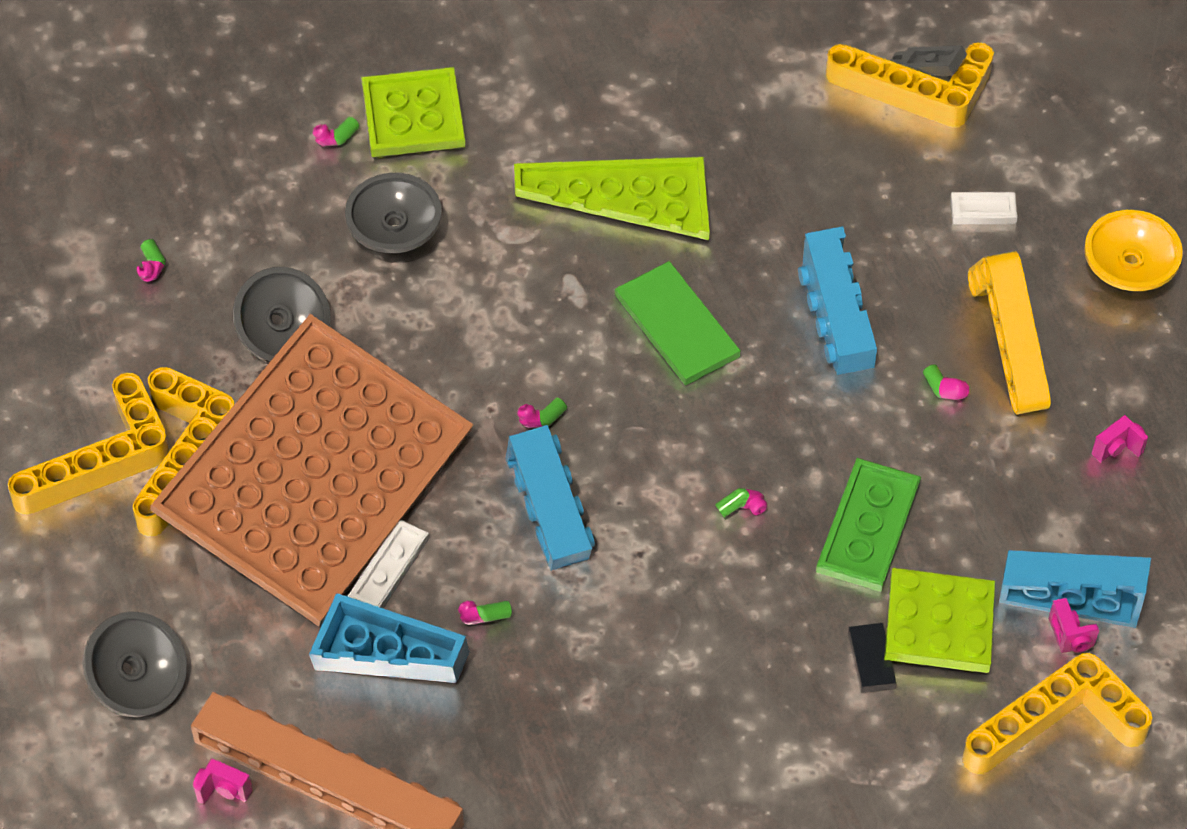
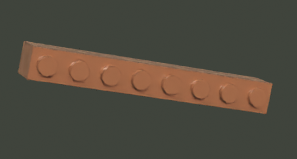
[191,692,464,829]

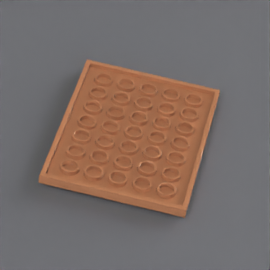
[150,314,474,627]

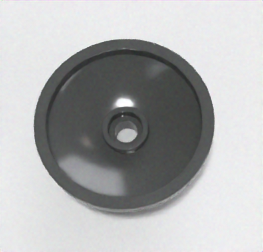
[345,173,442,253]
[233,267,330,362]
[83,612,187,717]

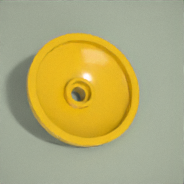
[1084,210,1183,291]

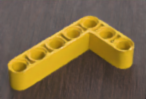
[826,43,994,127]
[968,251,1051,415]
[133,367,235,537]
[8,373,169,515]
[962,653,1152,774]

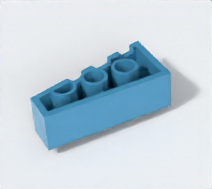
[798,226,877,375]
[505,425,595,571]
[999,550,1151,628]
[309,593,470,683]

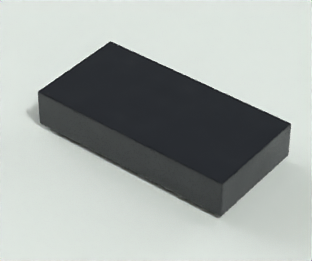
[848,623,896,693]

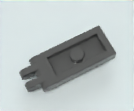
[890,45,967,76]

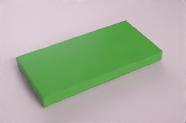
[615,261,741,386]
[816,458,921,592]

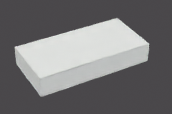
[950,192,1017,224]

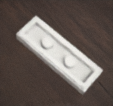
[347,520,429,608]

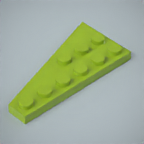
[514,157,710,240]

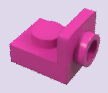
[1091,415,1148,463]
[1048,598,1099,653]
[193,758,253,804]

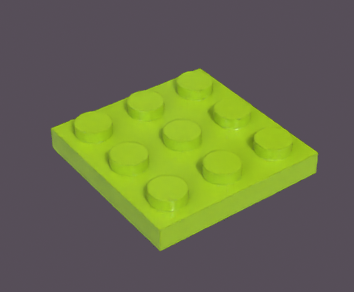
[362,67,465,157]
[884,568,995,673]

